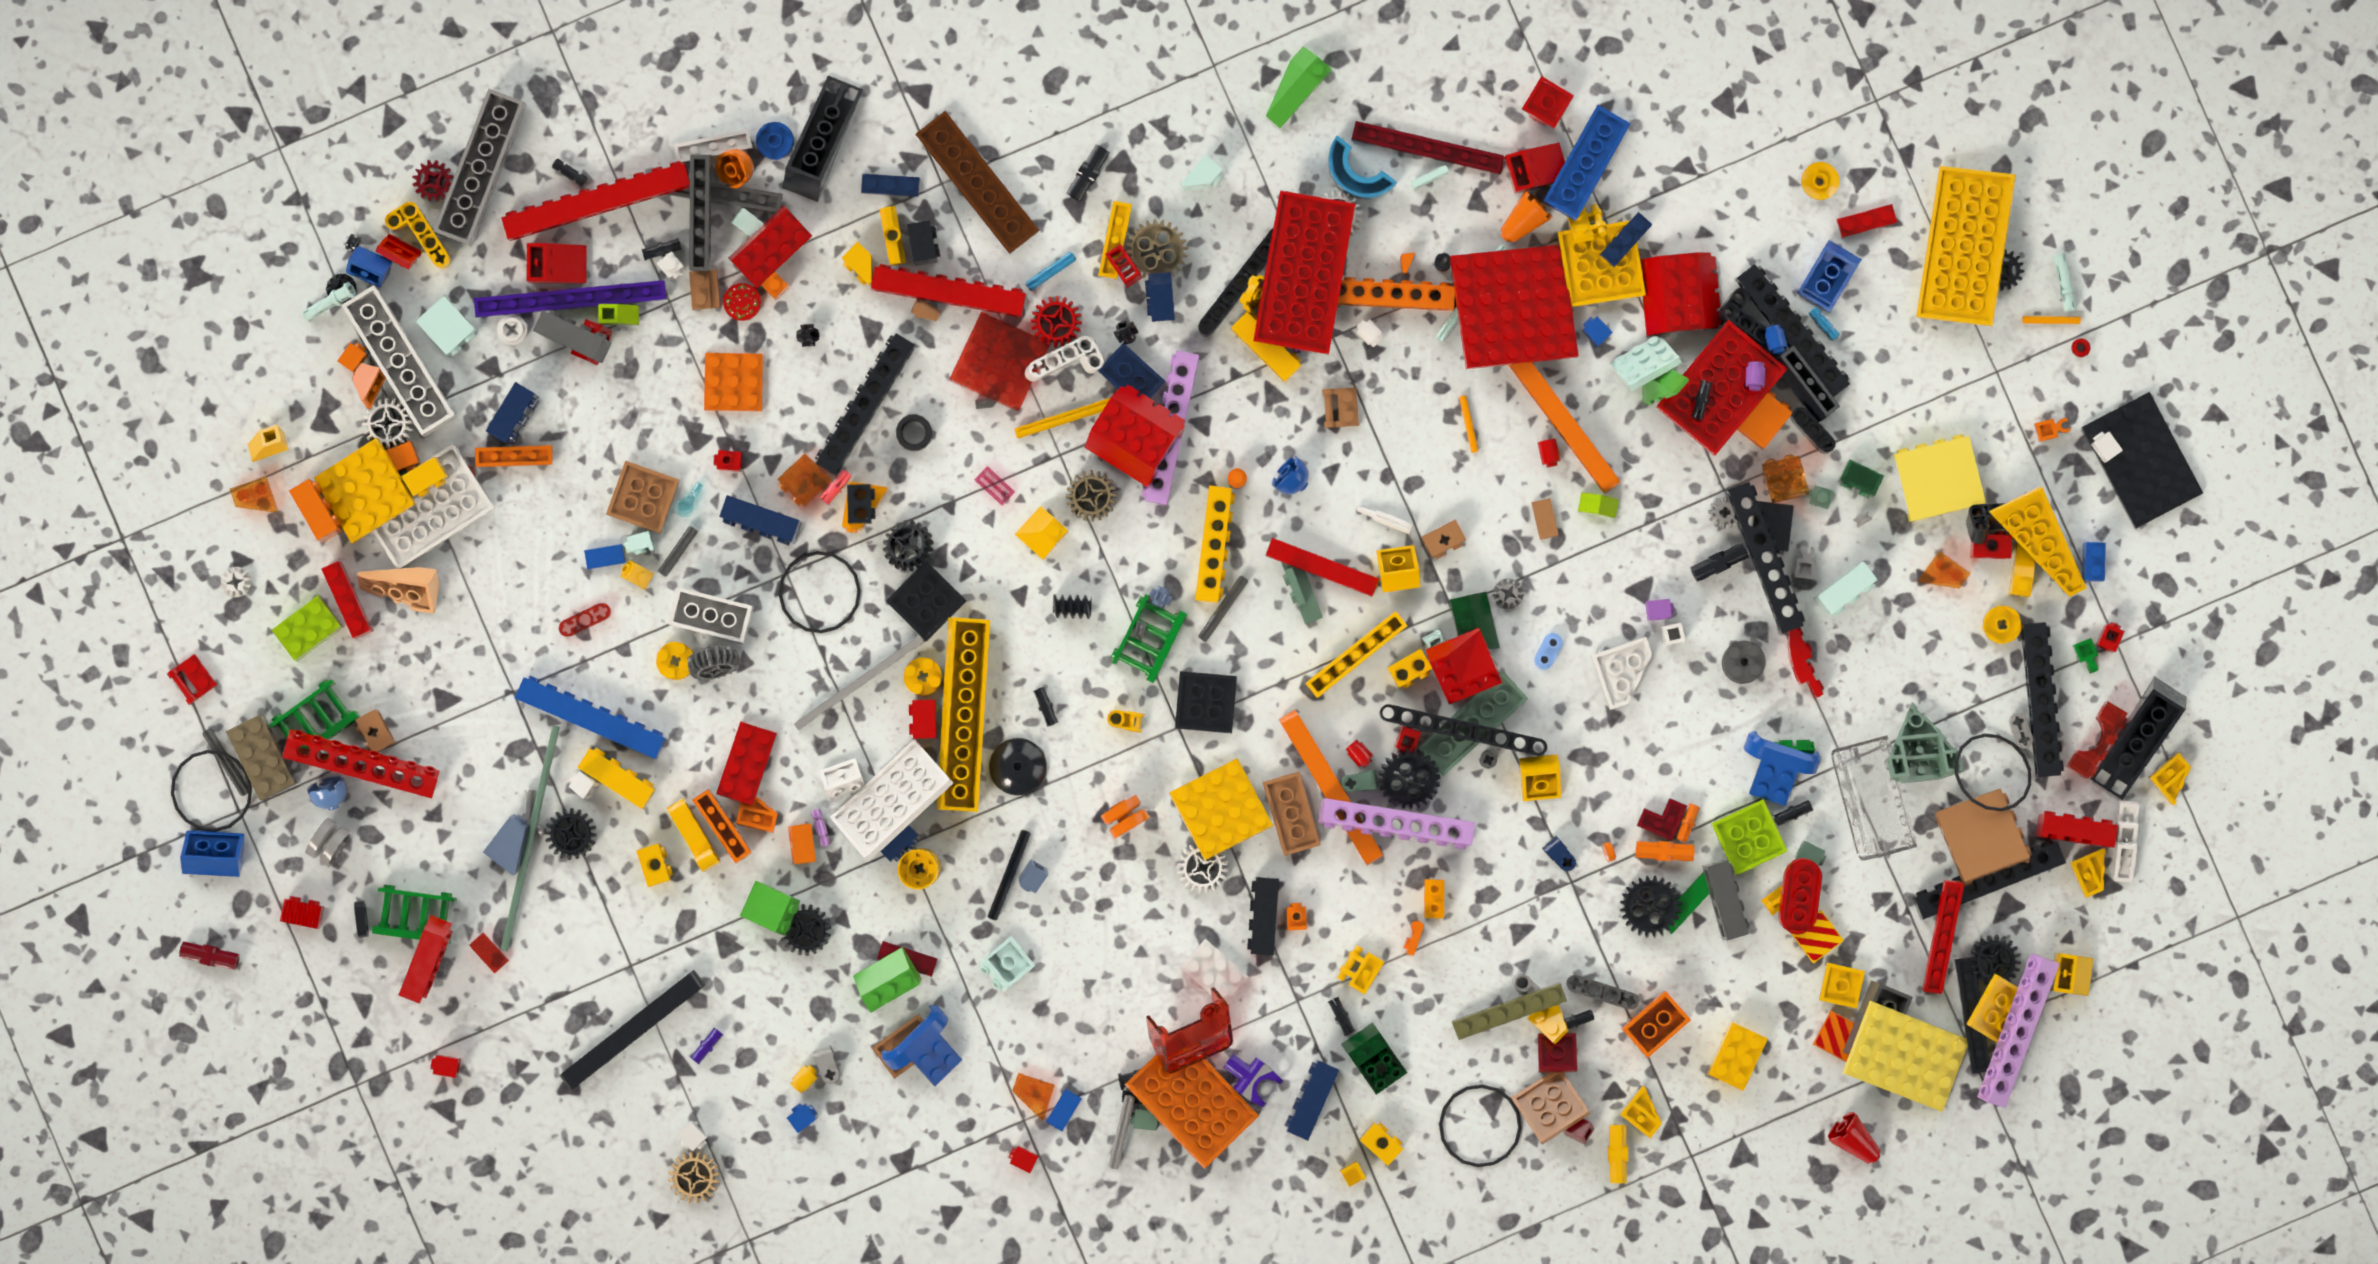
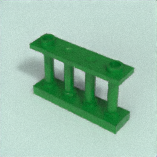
[1110,594,1187,683]
[269,679,361,762]
[372,884,457,944]

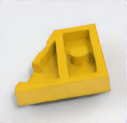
[2069,848,2106,898]
[1620,1085,1662,1138]

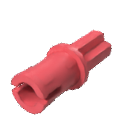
[819,470,851,505]

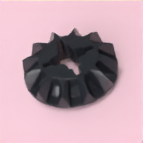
[326,273,357,304]

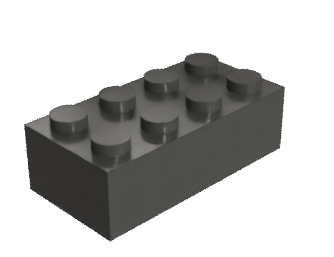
[1843,980,1913,1054]

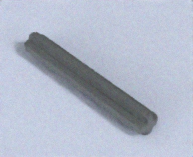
[1198,576,1248,642]
[202,729,249,796]

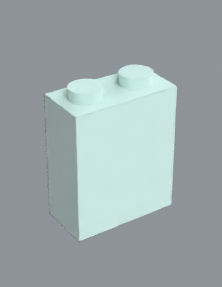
[416,296,477,356]

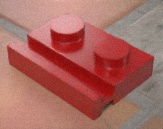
[375,233,422,270]

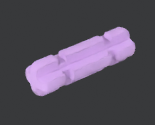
[811,809,831,847]

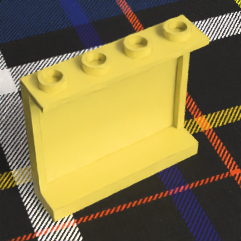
[1893,434,1986,522]

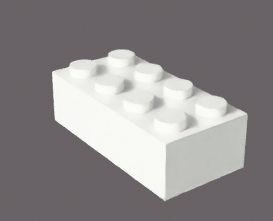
[668,587,754,644]

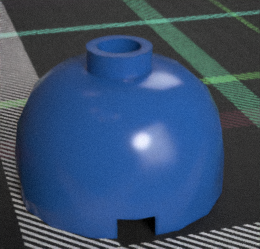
[1272,456,1309,495]

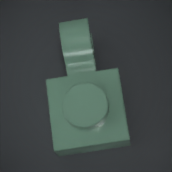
[1798,485,1834,510]

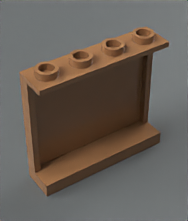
[1935,788,2032,886]

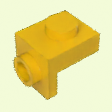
[620,560,654,590]

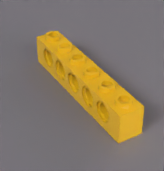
[1195,485,1235,603]
[1305,611,1407,698]

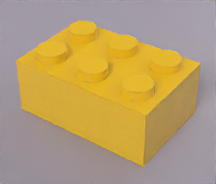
[1707,1022,1768,1091]

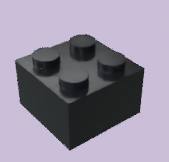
[907,220,941,266]

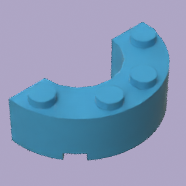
[1328,136,1397,200]

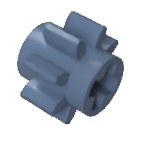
[1149,585,1173,609]

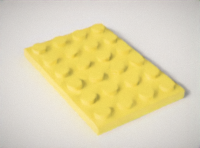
[1843,1001,1968,1112]

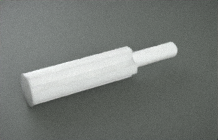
[1357,506,1413,534]

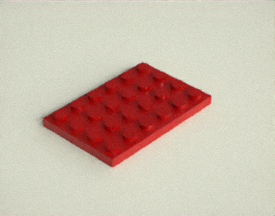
[1656,320,1787,456]

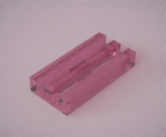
[974,466,1015,506]

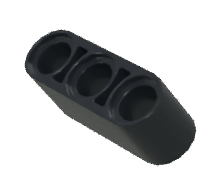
[1790,407,1836,454]

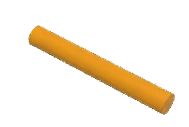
[2022,316,2081,324]
[1459,395,1479,453]

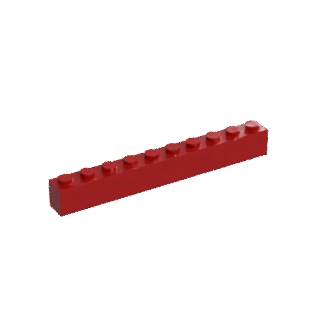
[501,161,690,241]

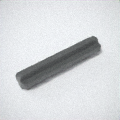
[658,526,698,577]

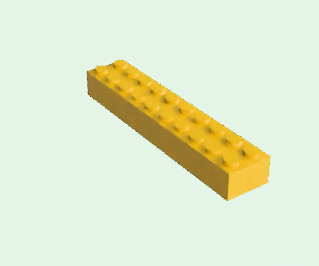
[936,617,990,812]

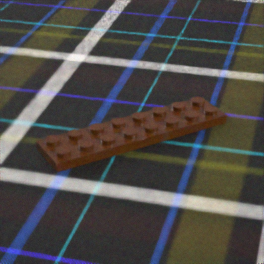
[915,111,1040,254]

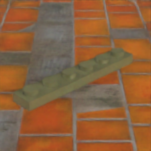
[1452,982,1567,1040]

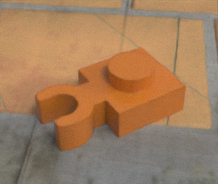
[2034,418,2070,442]

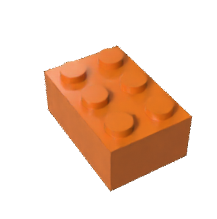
[289,479,343,543]
[1621,991,1691,1058]

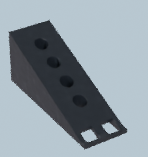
[783,76,863,202]
[2090,676,2187,800]

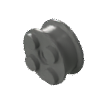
[1722,641,1766,684]

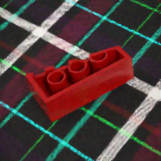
[2035,811,2118,848]

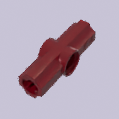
[179,941,240,970]

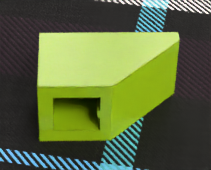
[598,304,639,325]

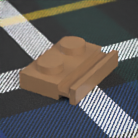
[689,269,720,310]

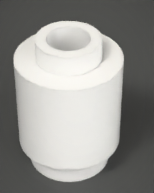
[1356,319,1384,348]

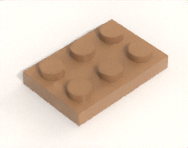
[872,1014,924,1079]

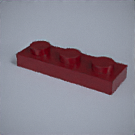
[877,941,938,977]

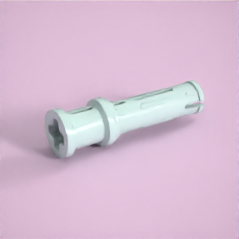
[302,282,356,322]

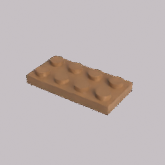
[1262,772,1321,856]

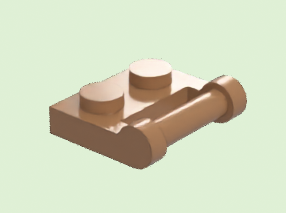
[1322,387,1359,428]

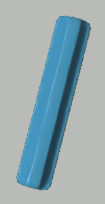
[1025,252,1076,291]

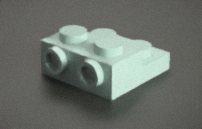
[979,936,1035,992]

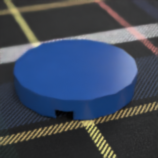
[756,122,794,160]

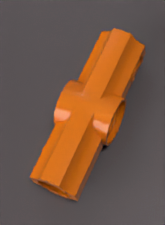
[1635,841,1695,861]

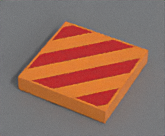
[1813,1010,1854,1062]

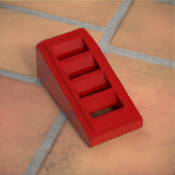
[1105,244,1143,288]

